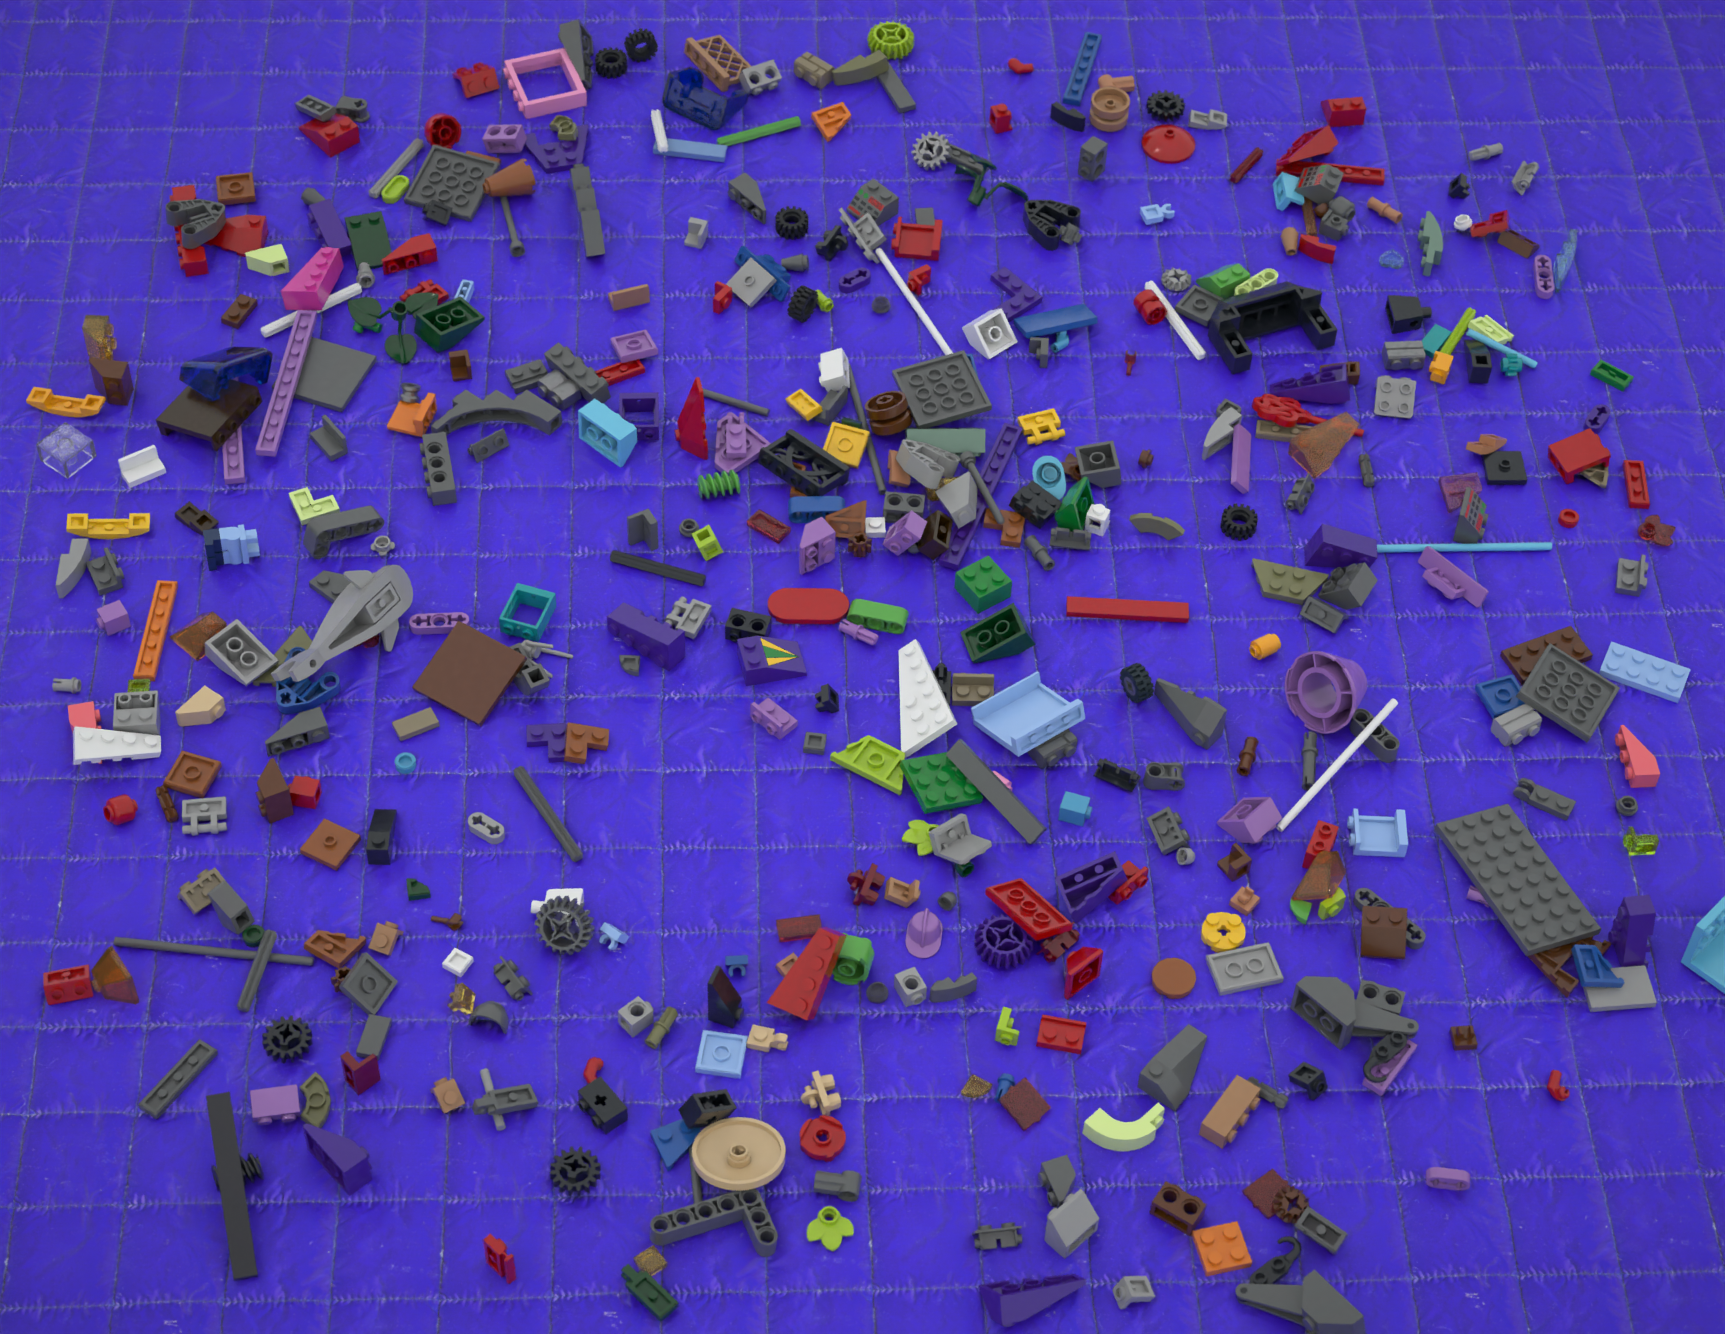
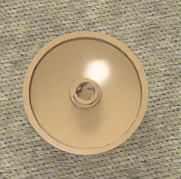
[692,1117,786,1191]

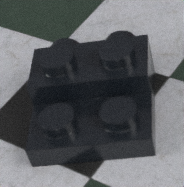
[1009,480,1062,529]

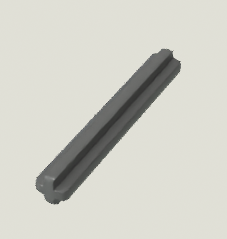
[237,929,277,1012]

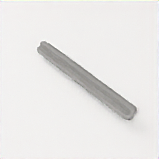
[369,138,424,199]

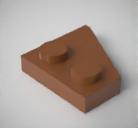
[825,500,867,538]
[304,930,366,969]

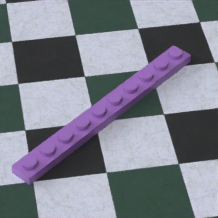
[255,310,318,457]

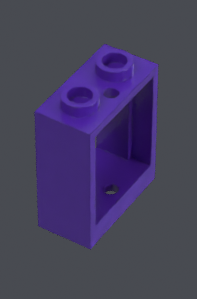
[619,392,659,440]

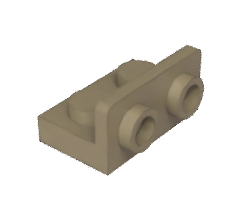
[952,673,994,706]
[177,867,226,915]

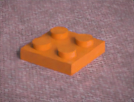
[1192,1221,1252,1277]

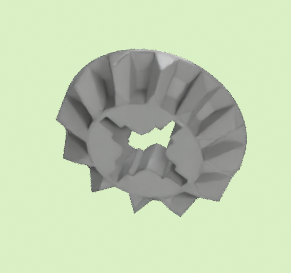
[1162,267,1191,291]

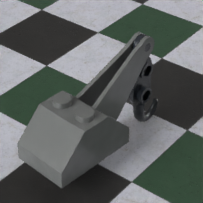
[1290,976,1419,1083]
[1235,1236,1366,1334]

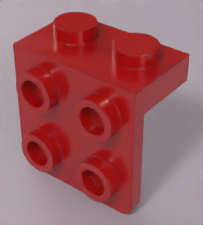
[452,62,500,98]

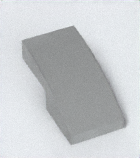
[1188,109,1227,130]

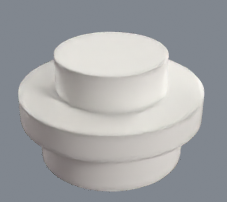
[1454,215,1472,231]

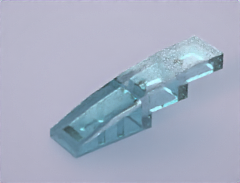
[1553,229,1577,293]

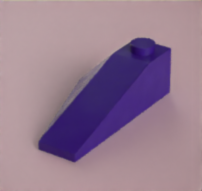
[979,1274,1086,1327]

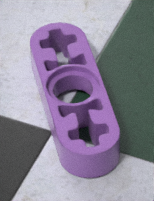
[1533,255,1554,299]
[409,612,470,635]

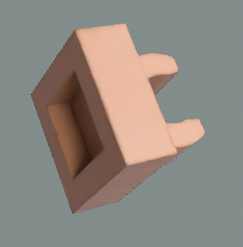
[1229,886,1260,916]

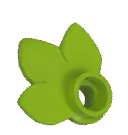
[902,820,939,856]
[807,1206,854,1251]

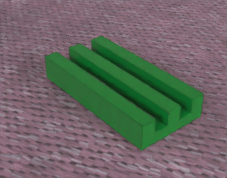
[1590,360,1634,392]

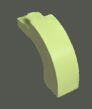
[1082,1103,1165,1151]

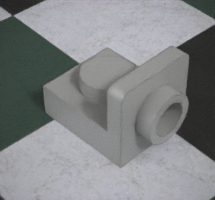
[1112,1276,1155,1309]

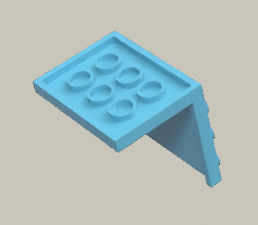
[1681,896,1725,994]

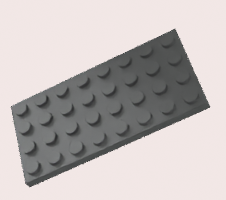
[1435,804,1601,956]

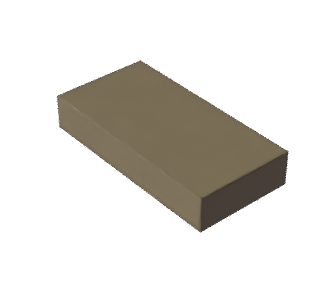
[392,707,439,741]

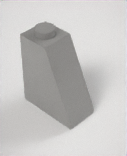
[935,471,977,528]

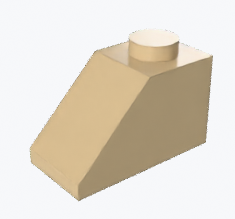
[175,685,226,727]

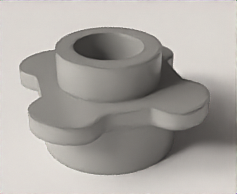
[371,536,395,556]

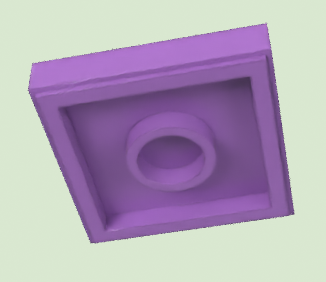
[610,330,658,363]

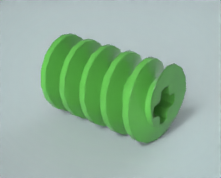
[697,469,741,499]

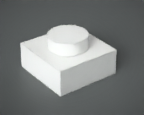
[865,517,886,538]

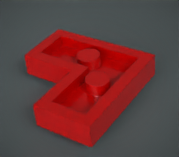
[1470,210,1509,238]

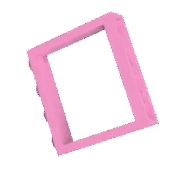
[503,48,587,119]

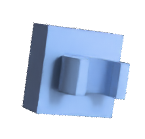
[599,922,629,950]

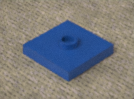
[1475,674,1525,719]

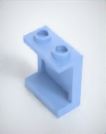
[1347,808,1408,857]

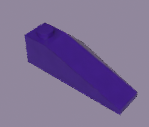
[1270,363,1350,404]

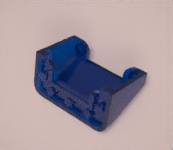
[662,67,749,130]
[179,347,273,401]

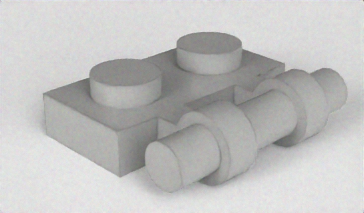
[664,597,712,639]
[182,797,227,836]

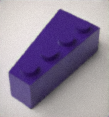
[607,602,685,671]

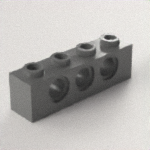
[419,432,457,506]

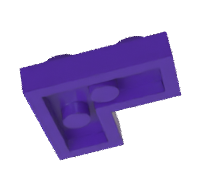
[526,723,567,763]

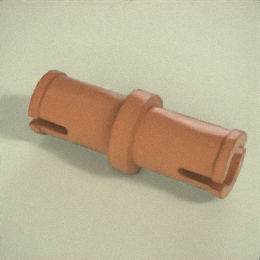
[1367,197,1403,224]

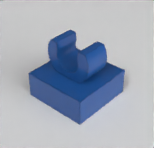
[725,955,748,977]

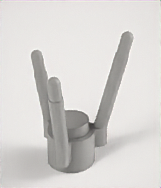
[521,640,573,678]

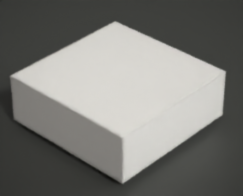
[442,948,474,977]

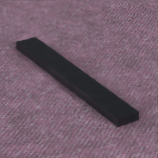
[206,1092,258,1281]

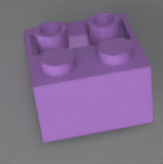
[799,517,836,575]

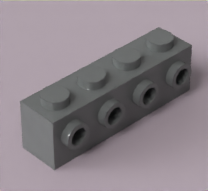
[544,342,611,403]

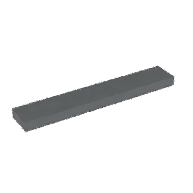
[945,739,1047,844]

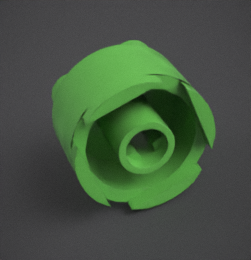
[832,933,875,985]

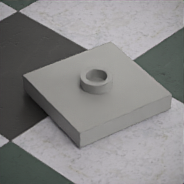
[726,258,777,308]

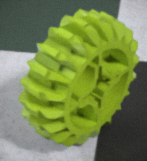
[867,20,914,60]

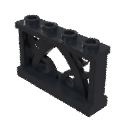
[758,429,850,496]

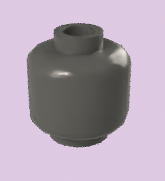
[1328,196,1356,222]

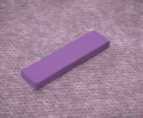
[1231,424,1251,494]

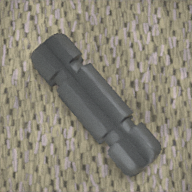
[1358,454,1375,487]
[1247,1077,1289,1108]

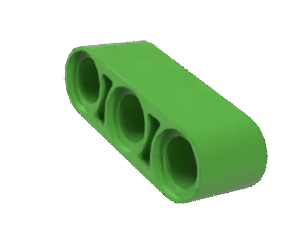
[847,599,909,634]

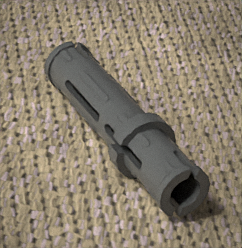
[1301,731,1318,791]

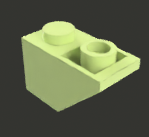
[245,244,290,276]

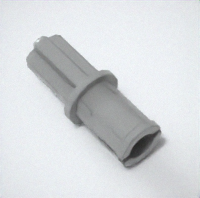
[1468,143,1503,161]

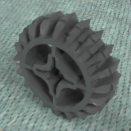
[534,895,595,955]

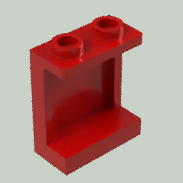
[891,217,943,261]
[1548,428,1611,484]

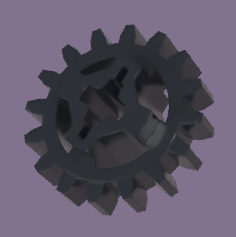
[1146,90,1185,122]
[262,1015,313,1063]
[550,1147,601,1196]

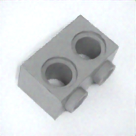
[738,59,782,95]

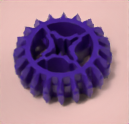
[974,913,1034,970]

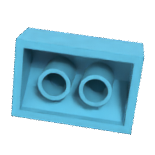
[578,399,637,468]

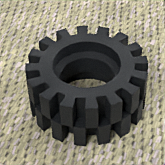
[624,28,658,62]
[595,47,627,79]
[775,206,809,240]
[787,285,818,323]
[1220,504,1258,541]

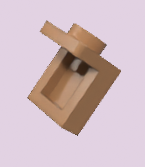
[884,877,921,908]
[368,921,404,956]
[430,1077,465,1114]

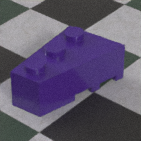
[1055,851,1128,924]

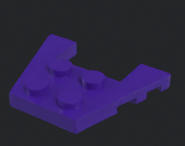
[524,124,588,174]

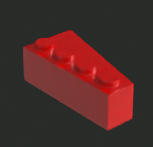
[767,927,847,1020]

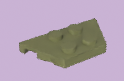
[1251,558,1329,605]
[253,626,312,687]

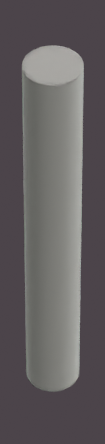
[480,1069,506,1131]

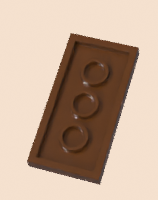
[1500,626,1593,685]

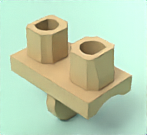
[801,1070,841,1116]

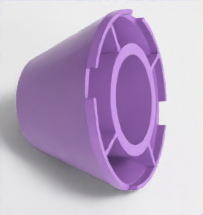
[1285,651,1367,734]

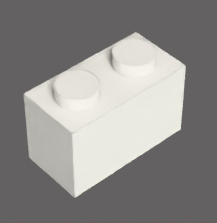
[818,348,850,392]

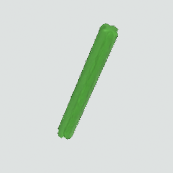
[717,116,801,146]

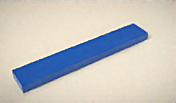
[1063,32,1102,106]

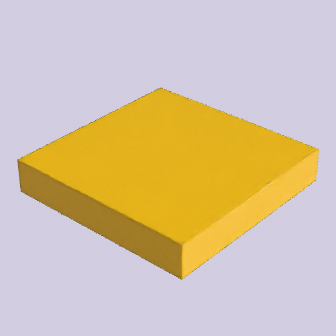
[823,422,870,469]

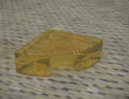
[961,1074,992,1098]

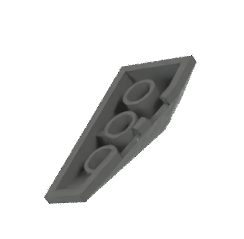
[558,19,594,89]
[1154,678,1227,750]
[1137,1024,1207,1111]

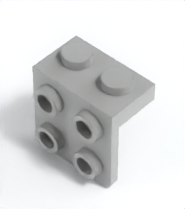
[1374,375,1416,419]
[928,813,992,865]

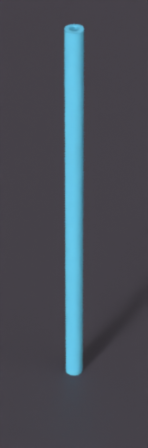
[1377,542,1552,553]

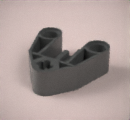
[165,199,226,249]

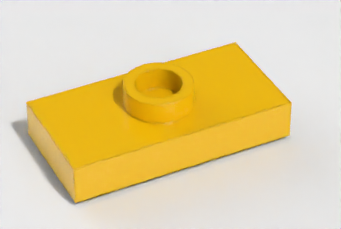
[785,389,823,421]

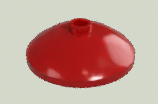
[1142,124,1195,164]

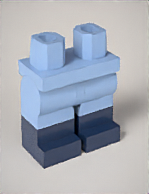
[203,524,260,571]

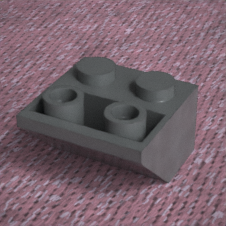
[1318,562,1378,610]

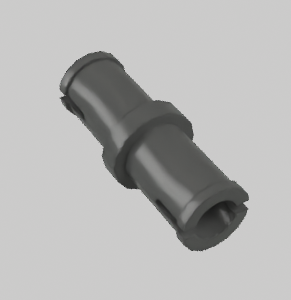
[1025,535,1055,571]

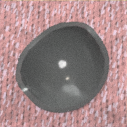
[468,1001,508,1034]

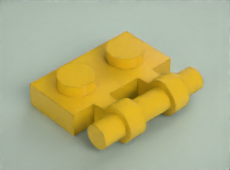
[1017,408,1065,445]

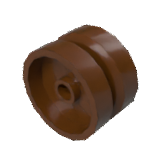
[865,391,913,436]

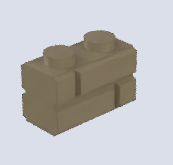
[794,51,834,89]

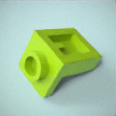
[995,1007,1019,1046]

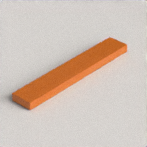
[133,580,178,682]

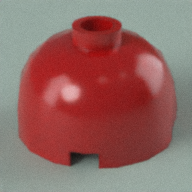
[424,113,461,149]

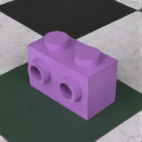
[250,1084,300,1125]

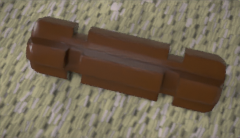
[155,785,179,823]

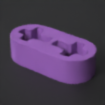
[1426,1167,1470,1191]

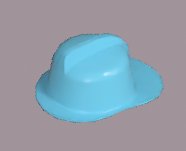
[1033,456,1066,500]

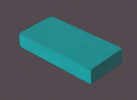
[1422,324,1452,358]

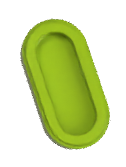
[381,175,410,204]

